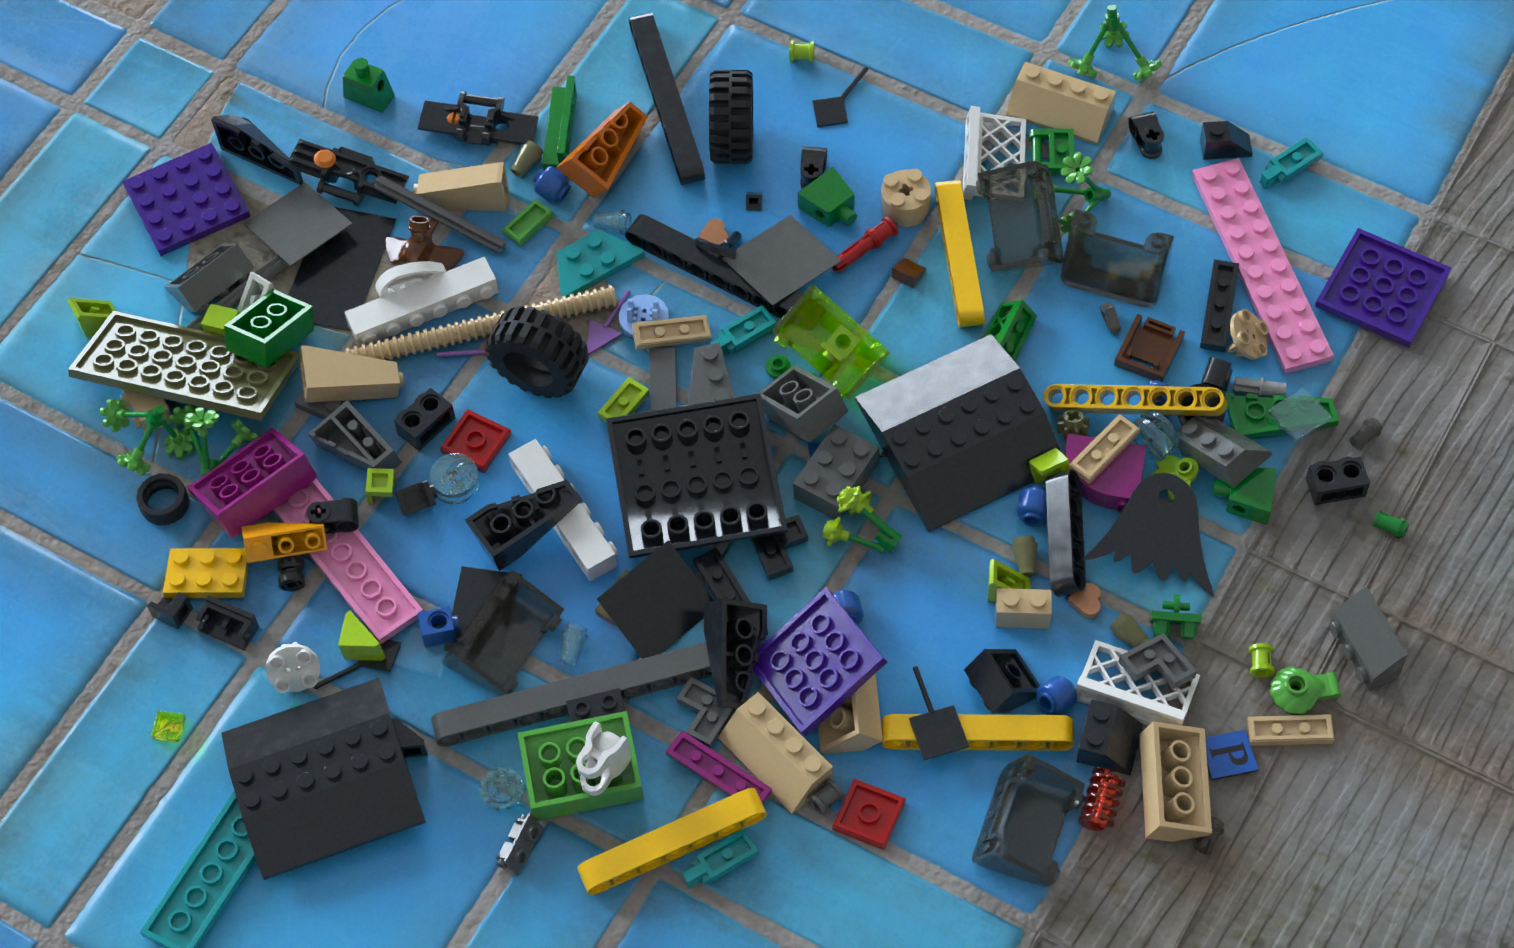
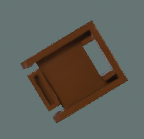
[1114,314,1186,382]

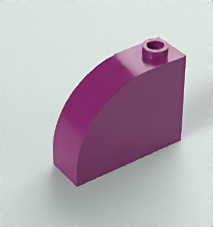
[1065,433,1146,513]

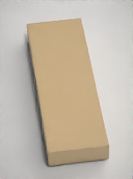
[632,315,712,350]
[1069,414,1140,484]
[1246,714,1334,746]

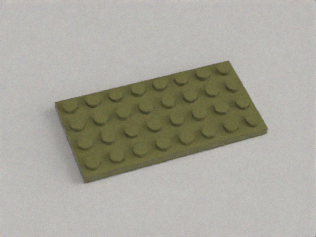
[68,311,300,421]

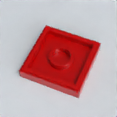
[440,409,512,474]
[832,778,906,850]

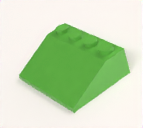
[518,711,644,821]

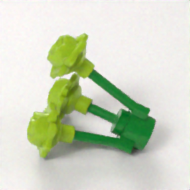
[822,486,902,554]

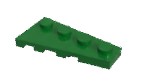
[1224,392,1339,439]

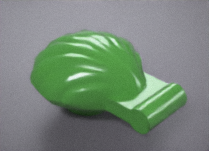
[1270,666,1342,715]

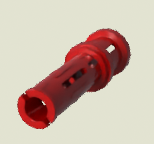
[832,216,899,274]

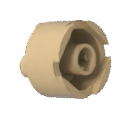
[881,169,931,228]

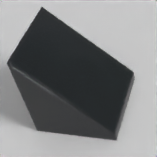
[746,192,762,210]

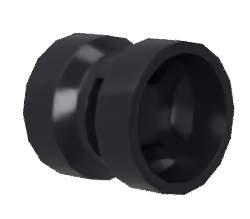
[277,555,305,591]

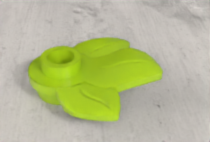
[1151,455,1199,501]

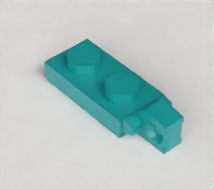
[1259,137,1323,188]
[710,305,777,355]
[682,829,759,888]

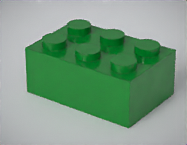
[224,289,314,368]

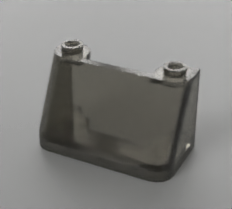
[976,161,1063,272]
[1060,209,1174,308]
[442,570,564,696]
[972,754,1086,887]

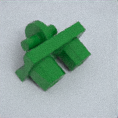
[1150,594,1202,639]

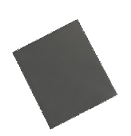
[244,182,353,266]
[722,215,841,306]

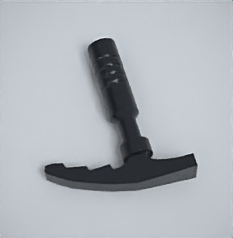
[695,231,742,260]

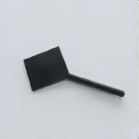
[812,67,868,127]
[314,640,401,689]

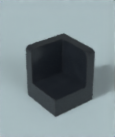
[147,592,193,629]

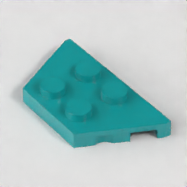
[556,229,645,299]

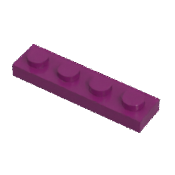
[666,730,772,805]

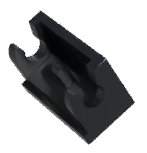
[196,595,259,651]

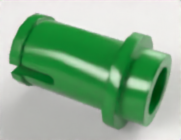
[1373,511,1409,538]

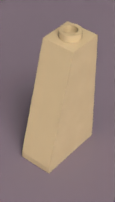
[413,162,510,212]
[299,346,404,403]

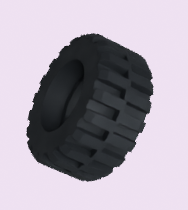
[709,70,753,164]
[485,306,589,398]

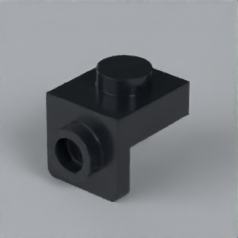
[394,480,438,516]

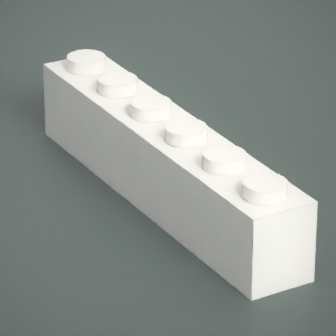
[344,256,499,347]
[508,439,618,582]

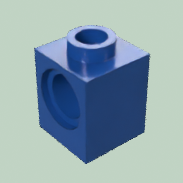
[418,606,460,648]

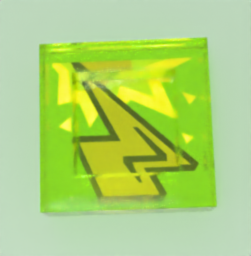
[151,711,186,742]

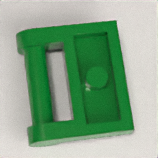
[1029,129,1074,177]

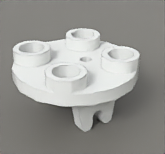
[266,642,320,693]

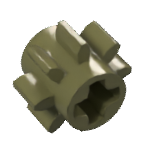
[1057,409,1089,440]

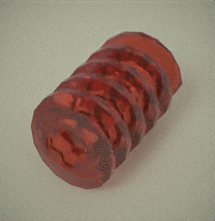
[1078,767,1126,831]

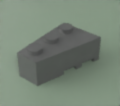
[688,342,735,405]
[308,400,402,471]

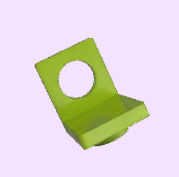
[821,324,861,364]

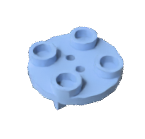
[619,294,669,337]

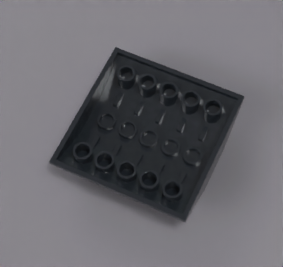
[854,334,1061,532]
[606,393,788,559]
[221,678,426,880]

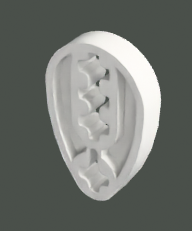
[376,261,446,298]

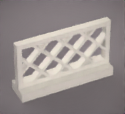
[962,106,1026,202]
[1076,640,1200,725]

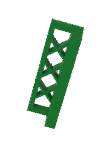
[542,75,577,170]
[983,300,1037,361]

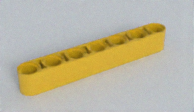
[935,180,985,328]
[1043,384,1227,416]
[882,714,1074,751]
[577,788,767,895]

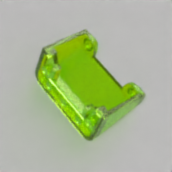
[772,284,892,399]

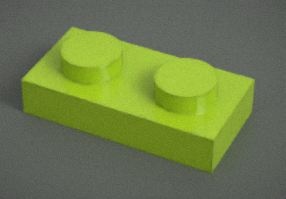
[597,377,650,422]

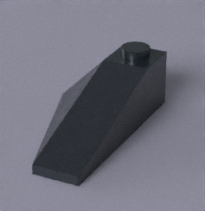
[211,114,303,185]
[465,480,582,571]
[704,598,767,709]

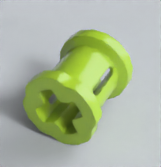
[789,40,815,63]
[1248,643,1275,678]

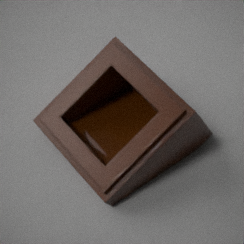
[892,258,926,288]

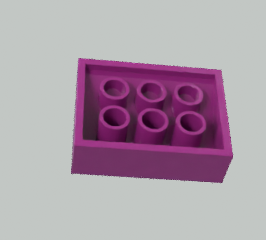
[187,428,318,538]

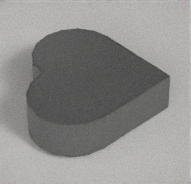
[1100,302,1121,334]

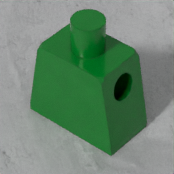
[343,58,395,113]
[798,167,857,226]
[1212,468,1277,525]

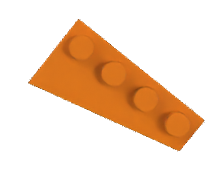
[556,102,648,197]

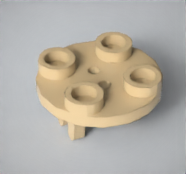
[1228,309,1269,360]

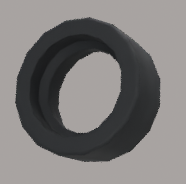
[136,473,190,525]

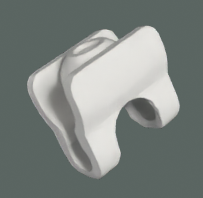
[576,722,631,796]

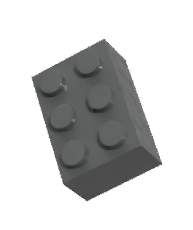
[758,365,848,442]
[793,424,879,520]

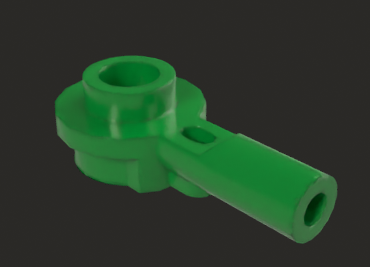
[765,355,816,380]

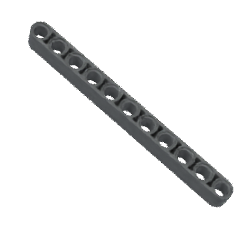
[431,642,713,747]

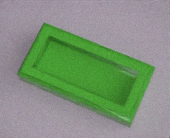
[502,199,554,248]

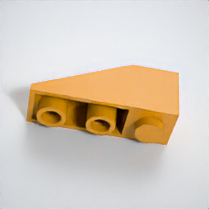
[241,522,327,563]

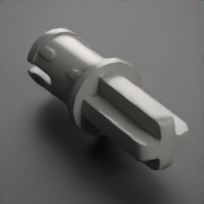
[1233,377,1287,398]

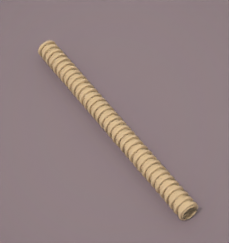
[345,285,617,361]

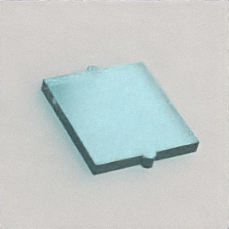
[1268,387,1332,442]
[395,626,454,679]

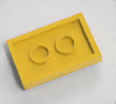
[163,548,249,598]

